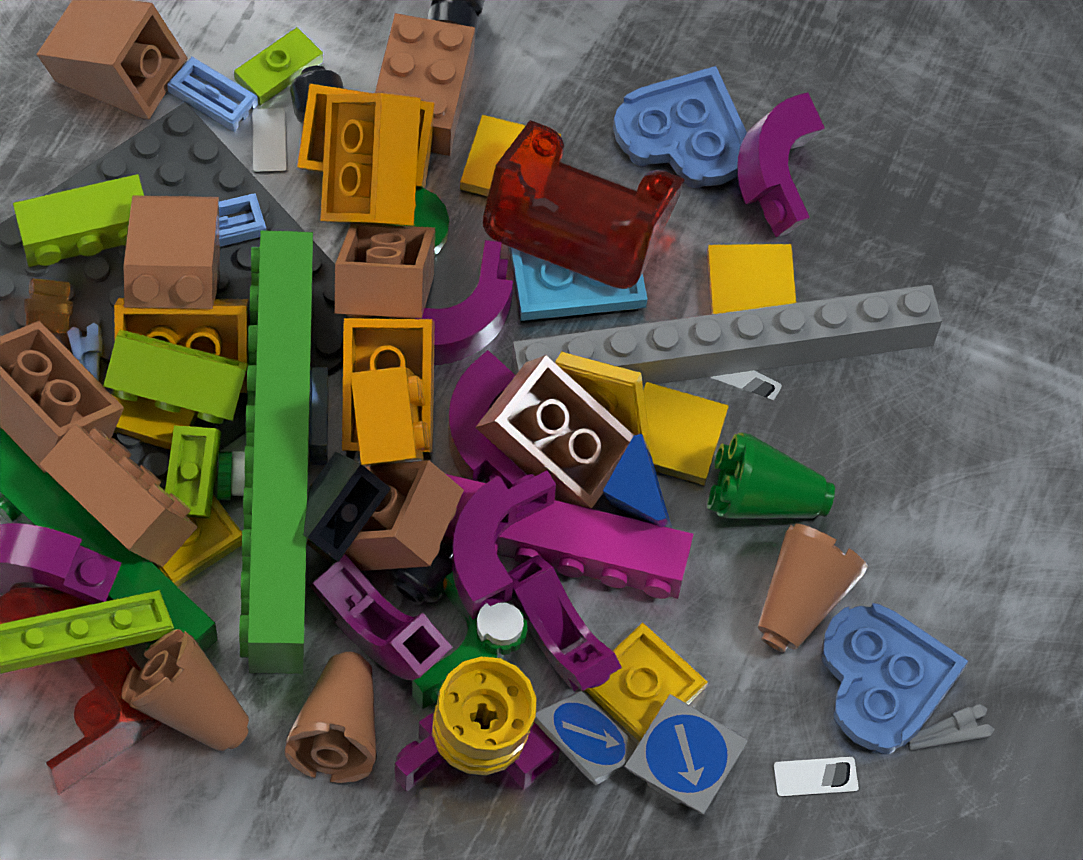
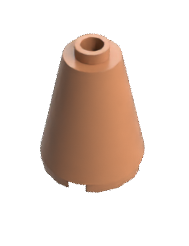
[758,523,868,653]
[122,629,249,751]
[285,651,377,783]

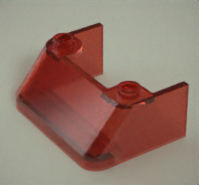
[0,586,162,795]

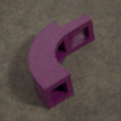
[737,92,825,238]
[415,240,513,365]
[448,350,526,489]
[452,471,556,620]
[0,523,121,604]
[309,554,453,680]
[508,555,622,691]
[395,712,560,792]

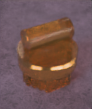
[24,278,73,333]

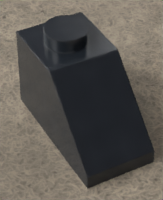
[303,451,391,562]

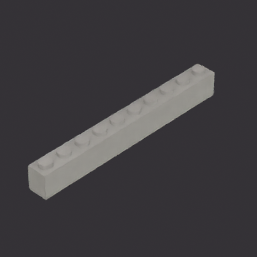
[511,285,942,386]

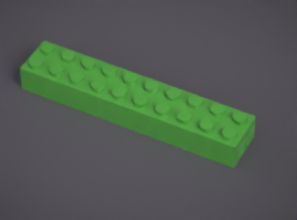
[239,231,313,674]

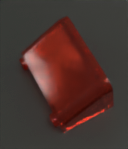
[483,120,685,289]

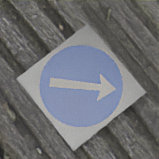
[534,690,638,785]
[624,694,749,815]

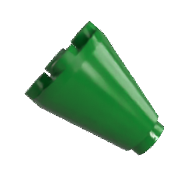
[707,432,835,518]

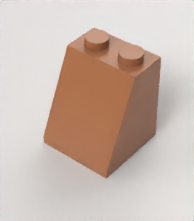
[36,0,188,120]
[124,195,220,309]

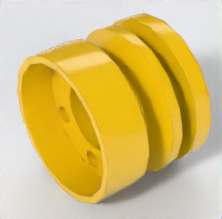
[432,657,537,775]

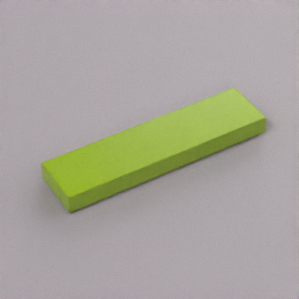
[0,590,174,674]

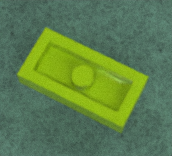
[234,27,323,106]
[165,425,221,519]

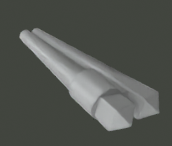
[908,704,995,750]

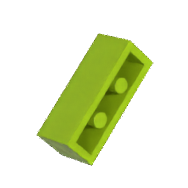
[13,174,144,267]
[103,330,248,424]

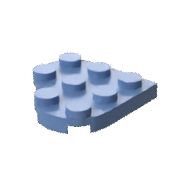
[613,66,747,188]
[821,603,968,755]

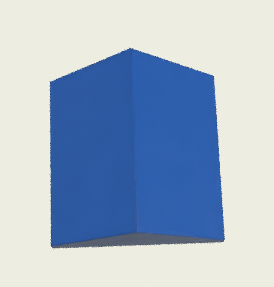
[603,434,672,528]

